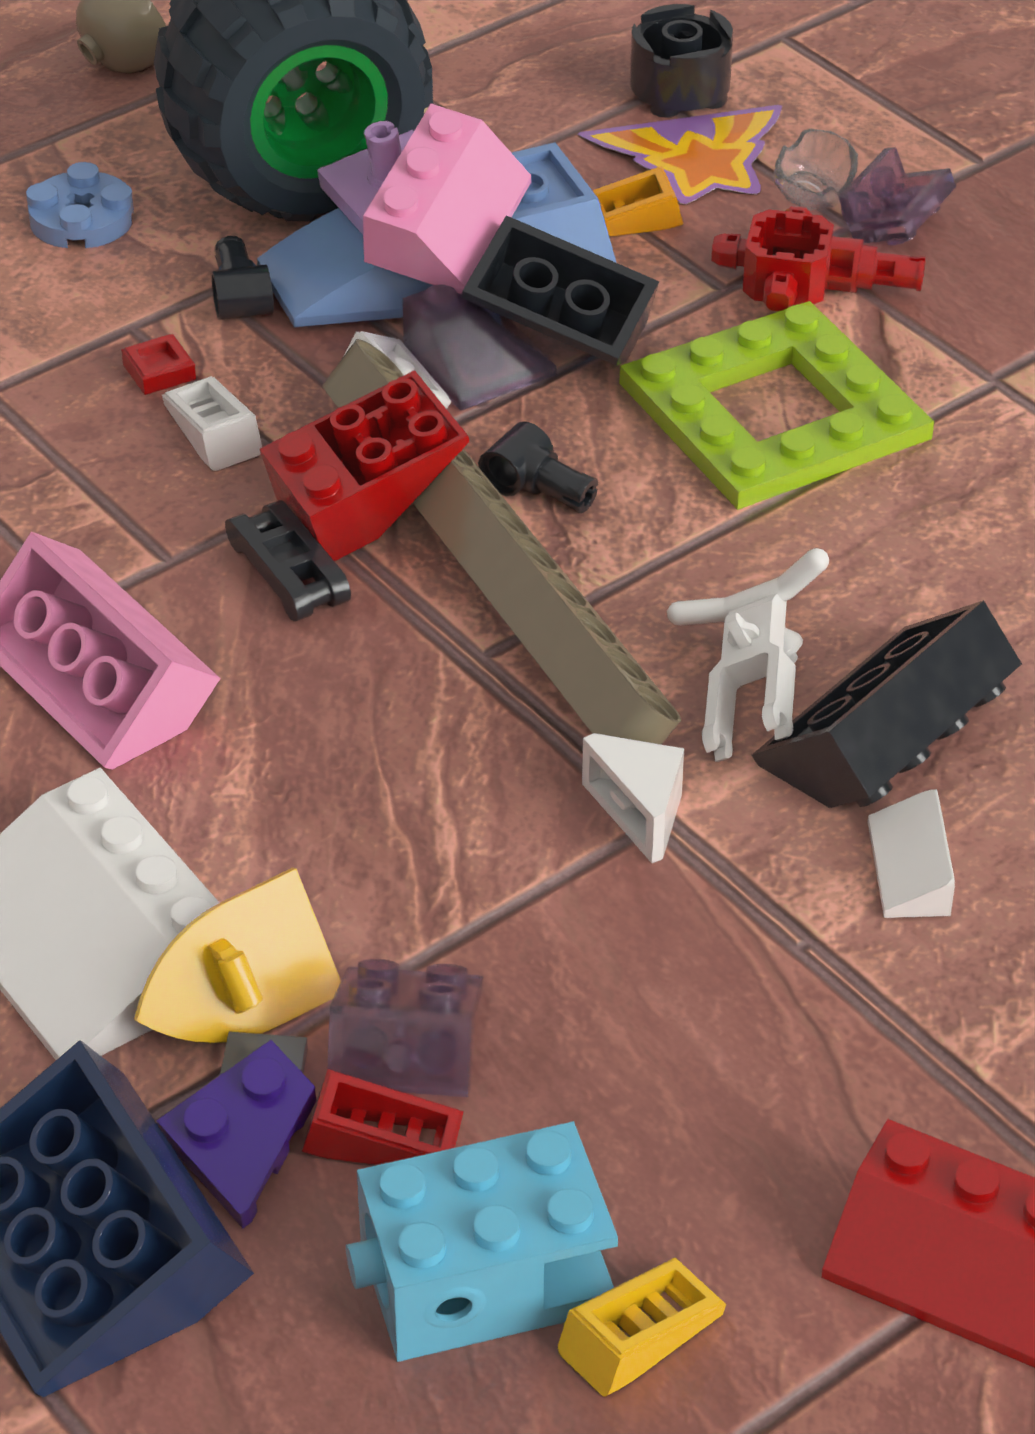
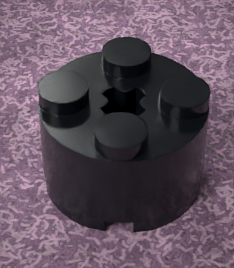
[630,4,733,118]

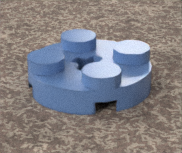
[26,162,134,248]

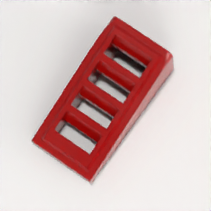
[302,1069,464,1165]

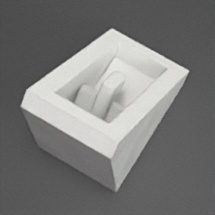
[582,733,684,863]

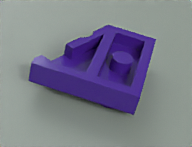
[156,1040,317,1228]

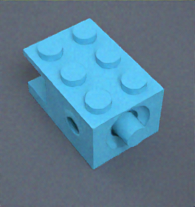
[346,1121,618,1362]

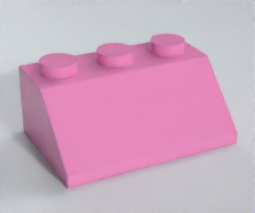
[363,104,531,295]

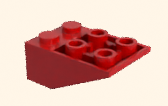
[260,370,470,561]

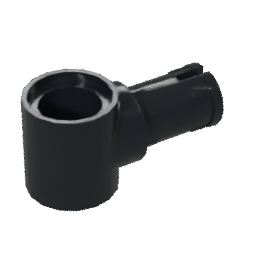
[211,236,274,320]
[478,421,598,513]

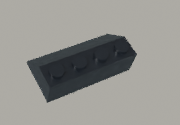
[752,600,1022,808]

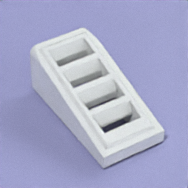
[162,376,262,471]

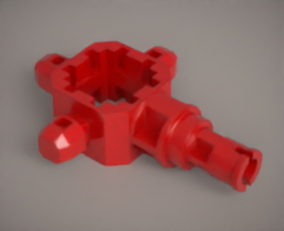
[711,205,926,311]

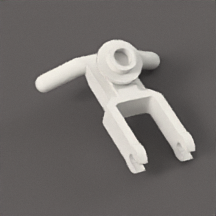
[667,548,829,762]

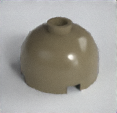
[76,0,166,74]

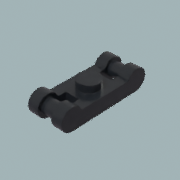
[225,500,351,622]

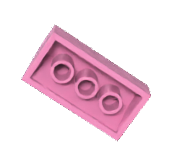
[0,532,220,770]

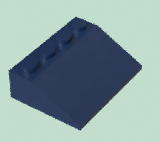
[0,1040,254,1397]

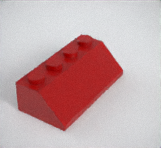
[821,1119,1035,1368]

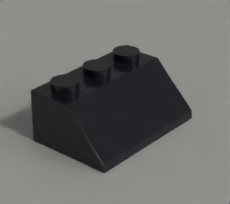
[461,215,660,366]

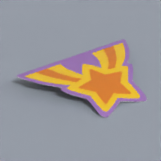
[577,105,782,205]

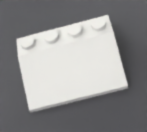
[0,768,219,1060]

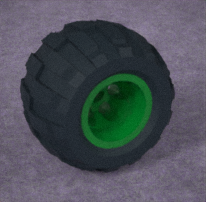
[154,0,433,221]

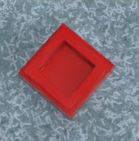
[121,334,196,395]

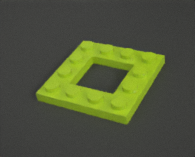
[619,301,934,510]

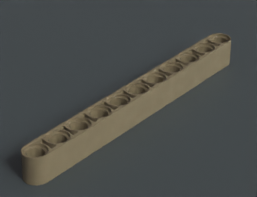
[323,339,681,745]

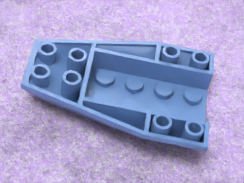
[257,142,617,327]

